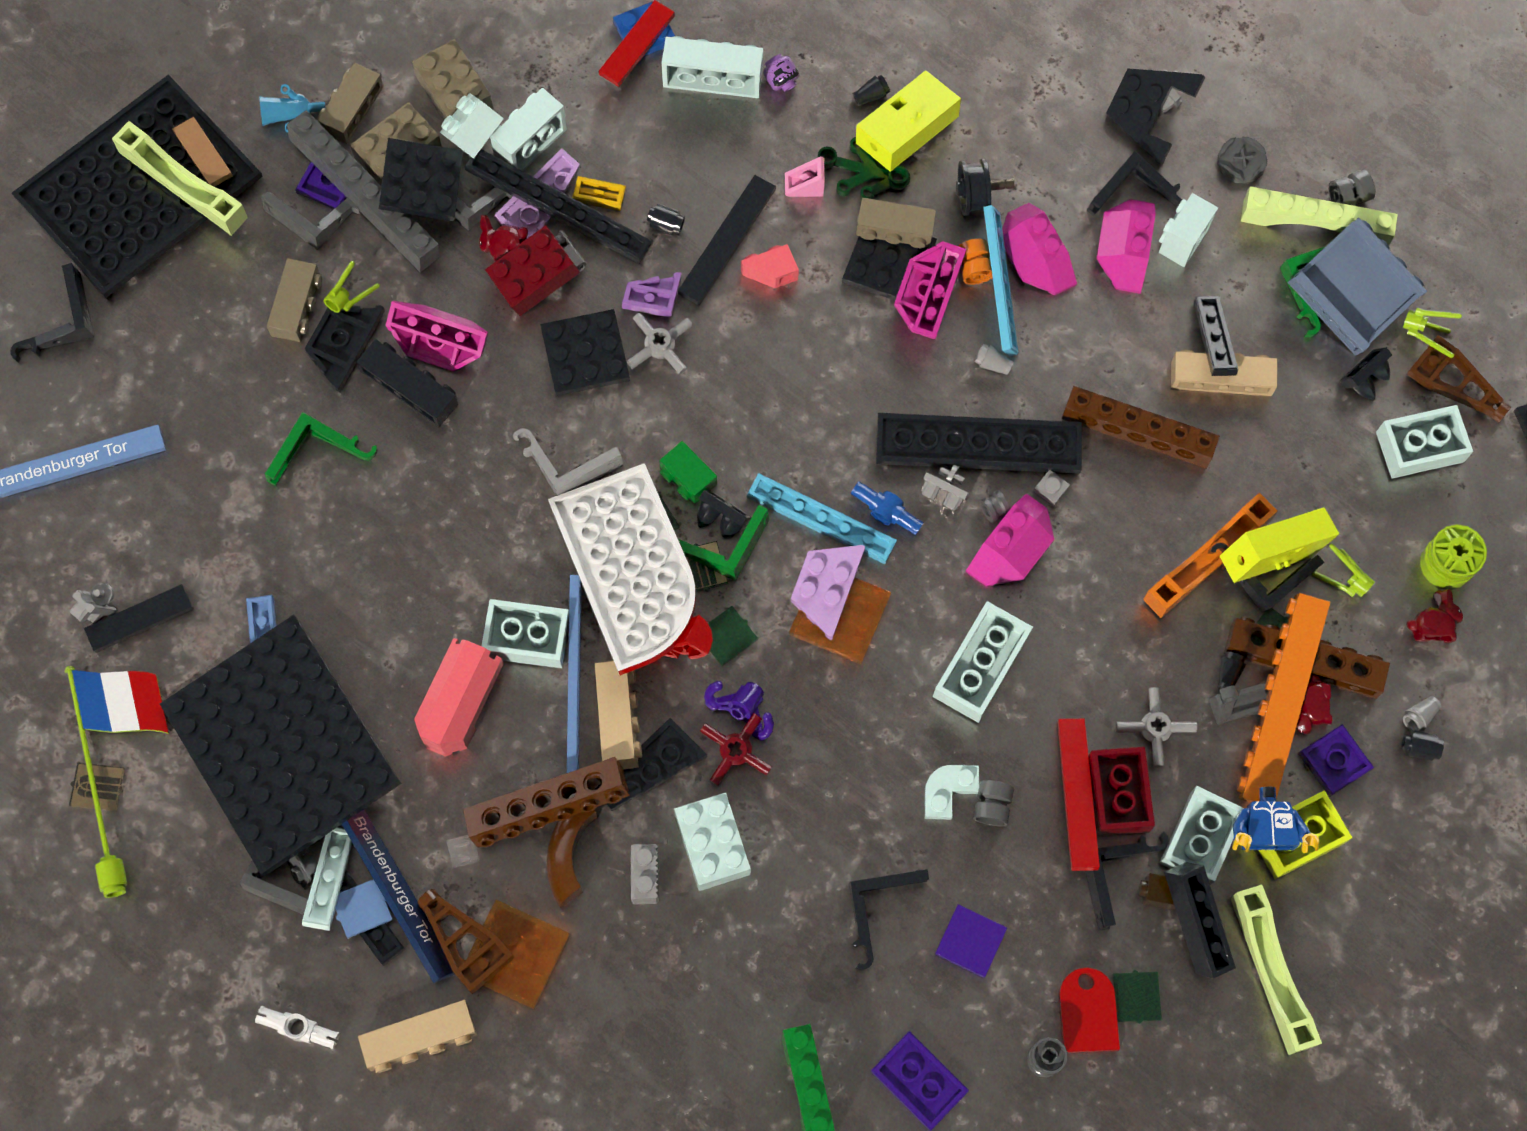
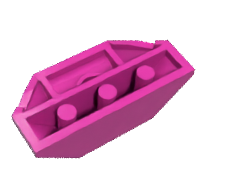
[1096,199,1156,294]
[1002,203,1077,295]
[894,241,966,340]
[386,301,488,371]
[965,493,1054,587]

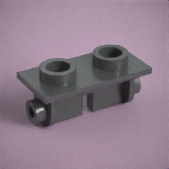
[287,847,318,890]

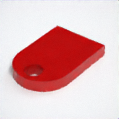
[1059,968,1120,1053]

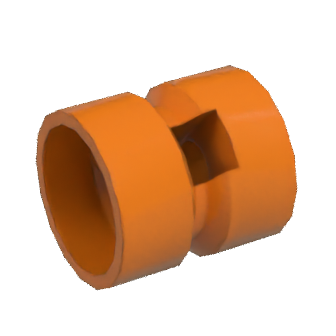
[958,239,993,285]

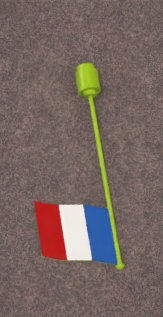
[65,666,169,898]

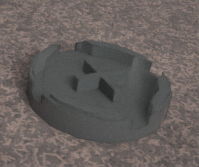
[1218,136,1268,184]

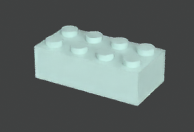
[662,36,763,98]
[933,601,1033,723]

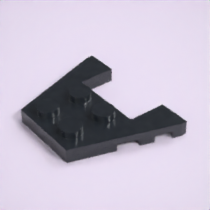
[1106,68,1205,165]

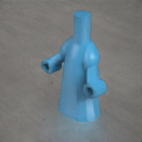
[259,84,325,133]

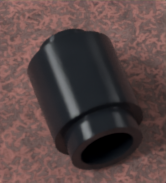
[647,204,685,235]
[1401,730,1444,761]

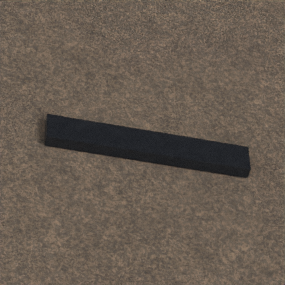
[678,175,776,306]

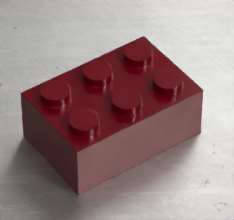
[485,225,581,316]
[1089,746,1155,836]

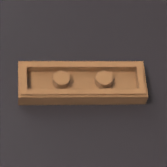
[172,117,233,187]

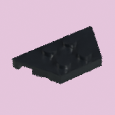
[305,305,385,392]

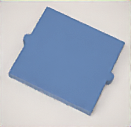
[335,879,392,939]

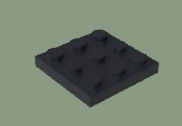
[378,138,463,222]
[842,236,937,301]
[540,309,630,396]

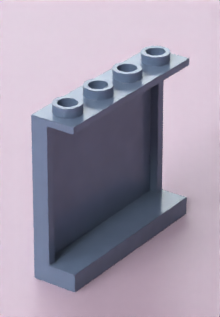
[1287,218,1427,356]

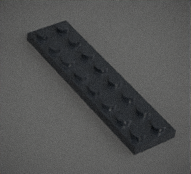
[876,413,1082,473]

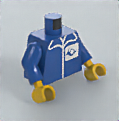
[1232,787,1319,853]

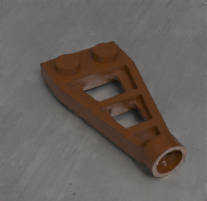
[1407,335,1511,423]
[418,889,515,994]

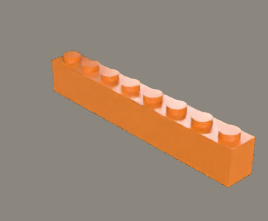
[1236,593,1330,802]

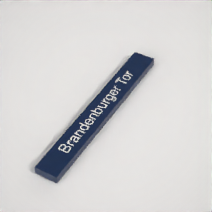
[342,809,455,983]

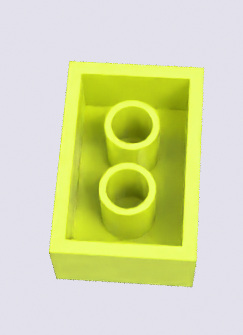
[1258,790,1352,880]

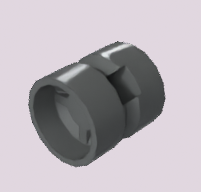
[1328,169,1376,206]
[973,780,1014,827]
[1027,1037,1068,1078]

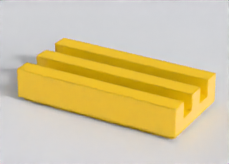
[572,176,626,211]

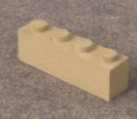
[1171,350,1277,396]
[595,661,642,769]
[358,1000,477,1073]

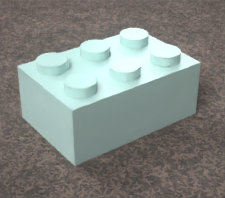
[490,88,567,171]
[1376,405,1473,479]
[482,599,569,668]
[1159,786,1244,885]
[674,793,751,891]

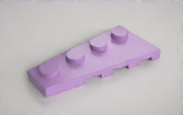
[494,148,580,238]

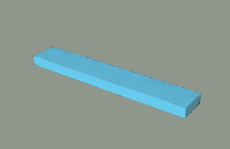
[984,205,1019,356]
[747,473,897,564]

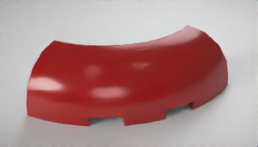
[664,615,713,659]

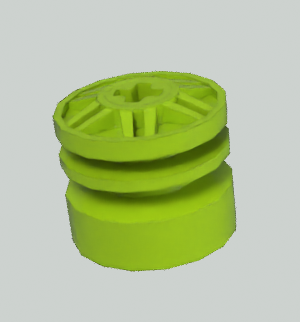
[1420,524,1487,589]

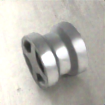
[979,490,1010,523]

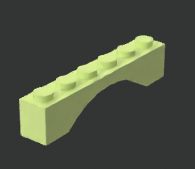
[112,121,248,236]
[1240,186,1398,245]
[1230,885,1322,1055]

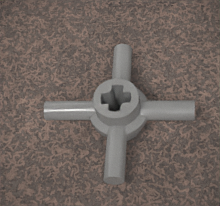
[627,312,693,375]
[1116,687,1197,767]

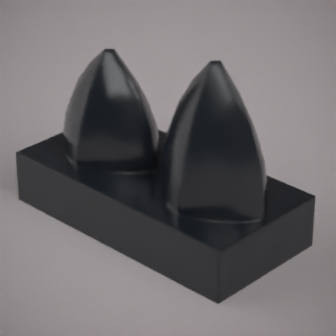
[1340,347,1392,400]
[697,490,752,537]

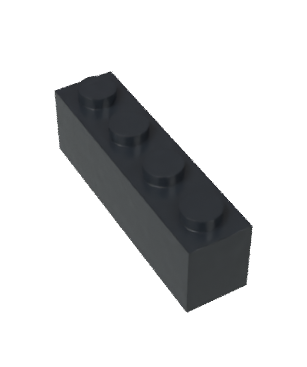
[356,339,458,427]
[1164,862,1236,979]

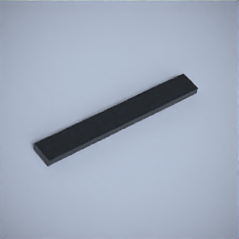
[465,149,652,264]

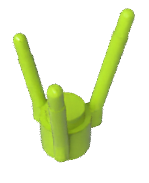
[323,261,380,313]
[1403,308,1462,358]
[1312,544,1375,597]

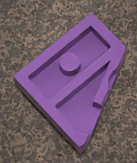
[622,272,681,318]

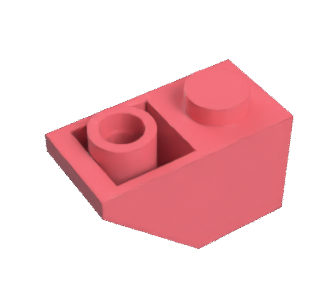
[741,244,799,288]

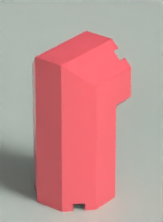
[414,638,504,757]

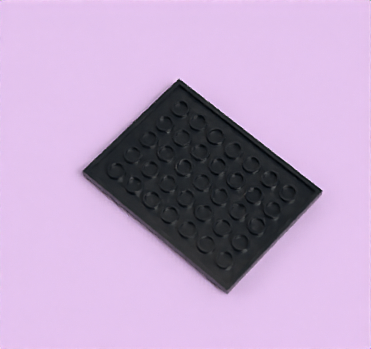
[12,74,263,298]
[160,614,402,877]

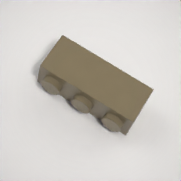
[318,62,383,144]
[856,198,936,248]
[267,258,322,342]

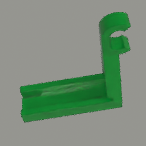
[1280,246,1326,338]
[265,412,377,486]
[677,505,769,581]

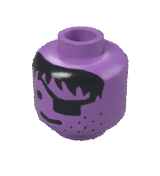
[763,54,799,92]

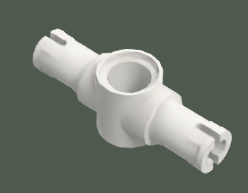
[255,1006,340,1050]

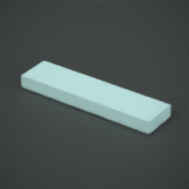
[302,827,353,931]

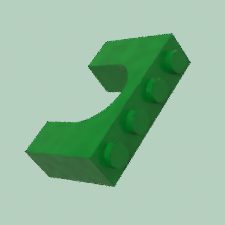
[781,1024,835,1131]

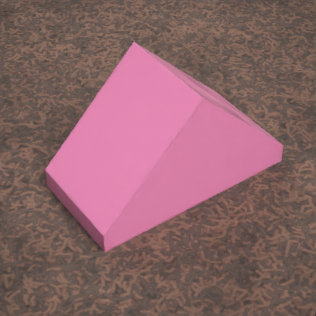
[785,157,825,197]

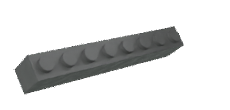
[287,110,439,273]

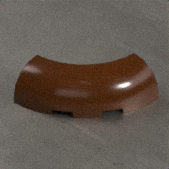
[547,810,597,908]

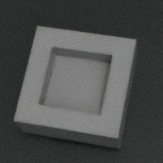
[1033,470,1070,507]

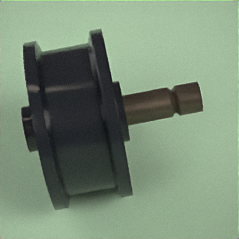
[956,158,1015,216]

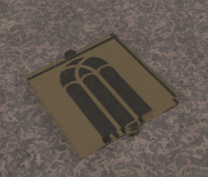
[69,762,125,812]

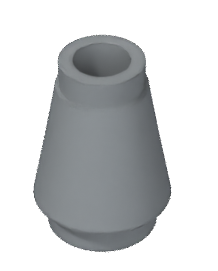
[974,344,1014,375]
[1403,696,1441,731]

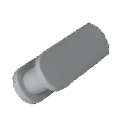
[555,230,586,271]

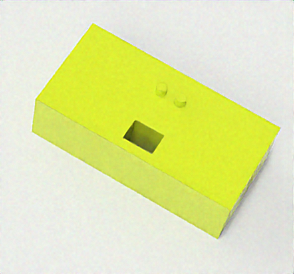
[856,70,961,172]
[1220,507,1339,583]

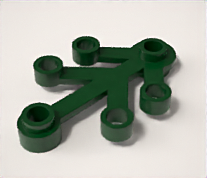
[817,137,910,200]

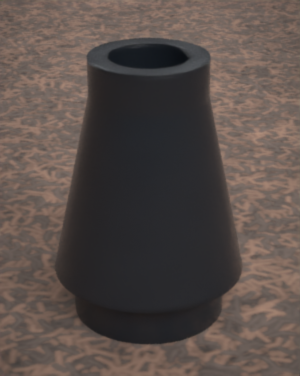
[852,75,890,106]
[1218,652,1247,689]

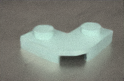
[925,765,979,820]

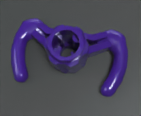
[704,681,774,740]

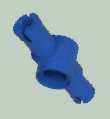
[851,481,924,536]

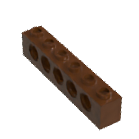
[1062,385,1220,469]
[1224,617,1390,699]
[463,757,630,848]

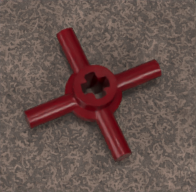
[700,713,772,785]

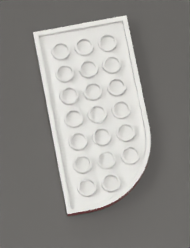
[548,463,696,675]

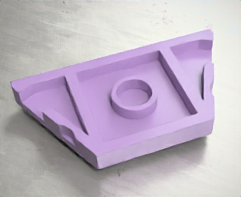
[791,545,865,640]

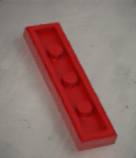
[599,0,675,87]

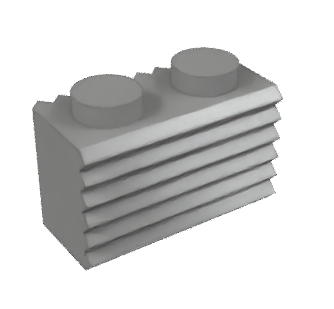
[631,844,659,904]

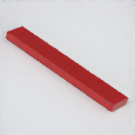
[1057,718,1100,871]

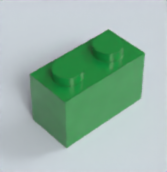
[659,441,717,504]

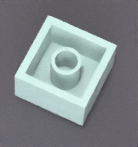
[440,93,504,158]
[1159,193,1218,267]

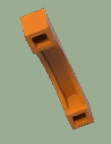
[1143,493,1278,618]

